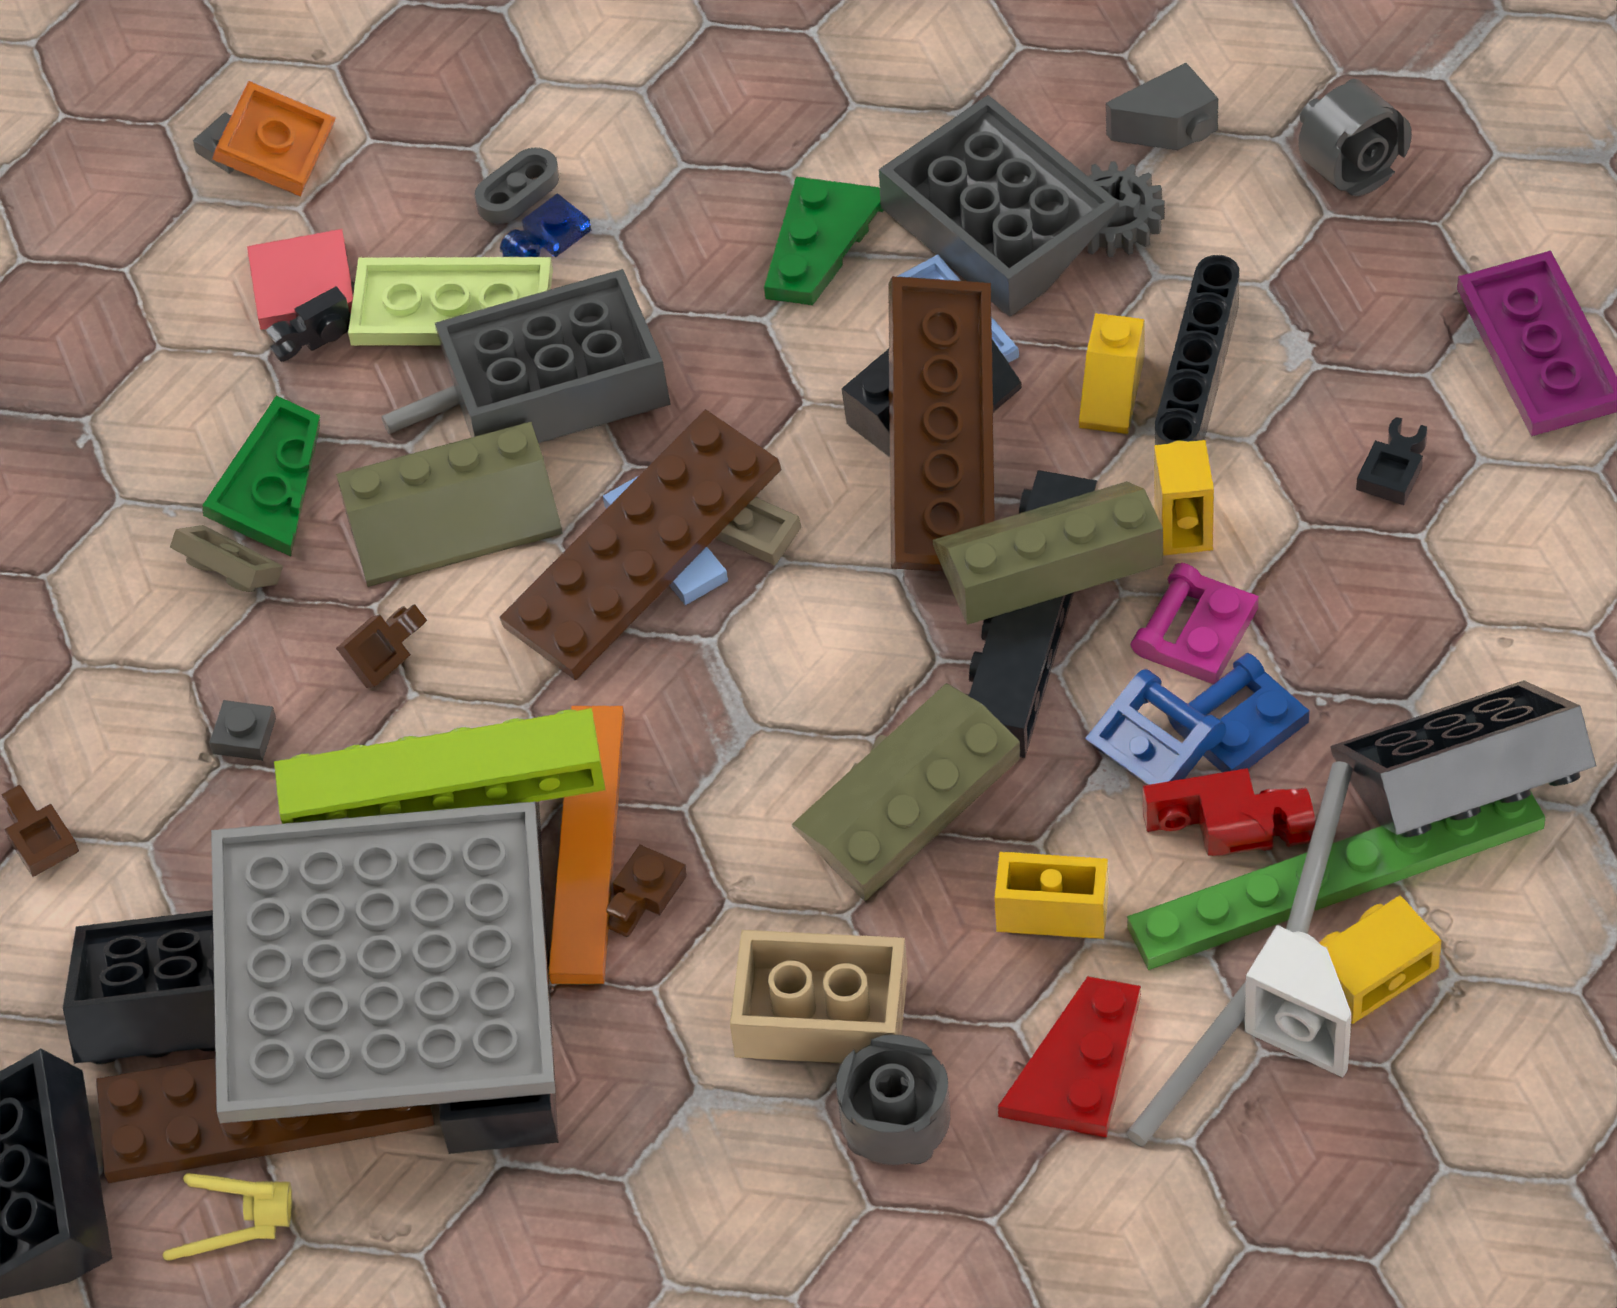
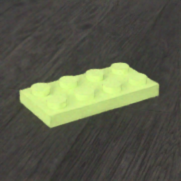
[348,257,553,345]

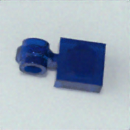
[500,193,591,258]

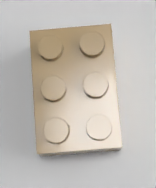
[730,930,908,1063]

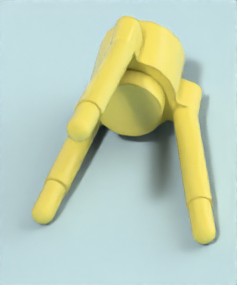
[163,1173,292,1261]

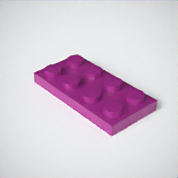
[1457,250,1617,437]

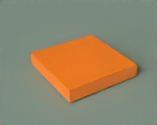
[212,81,336,197]

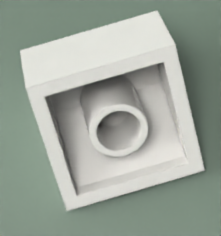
[1245,925,1351,1078]

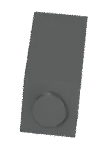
[1106,63,1218,150]

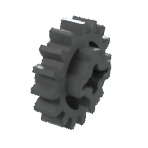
[1088,162,1165,257]

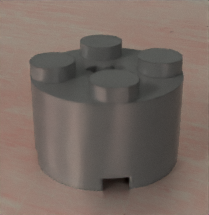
[1298,79,1412,196]
[836,1035,951,1165]

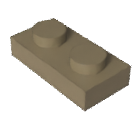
[715,497,802,566]
[170,525,283,592]

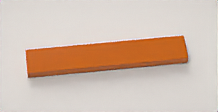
[549,706,625,984]

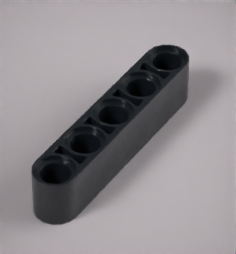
[1155,255,1239,445]

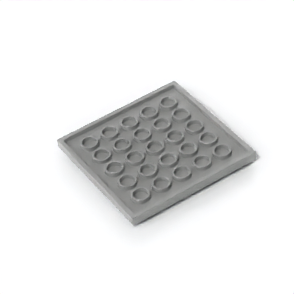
[211,802,555,1123]

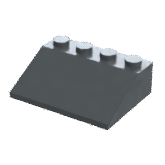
[879,95,1119,317]
[435,269,671,443]

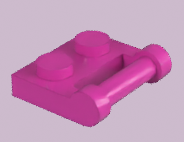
[1130,563,1259,684]

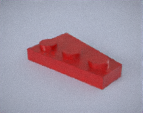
[998,976,1141,1138]

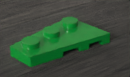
[764,176,884,305]
[202,395,320,557]

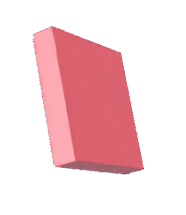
[247,229,353,330]

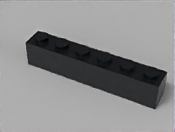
[964,470,1098,758]

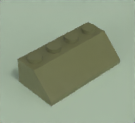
[336,422,563,587]
[933,481,1163,625]
[792,683,1020,901]

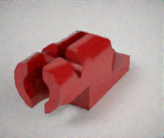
[1142,768,1316,856]

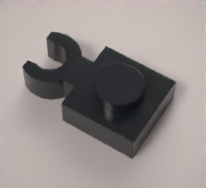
[266,286,350,362]
[1356,417,1427,505]

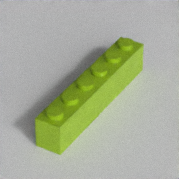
[274,708,605,824]

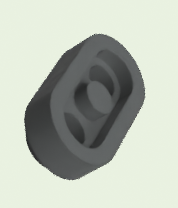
[475,148,559,224]

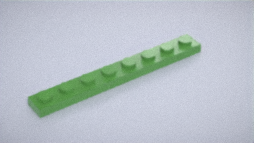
[1127,790,1546,970]

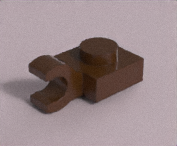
[336,604,427,688]
[1,784,79,877]
[606,844,687,937]

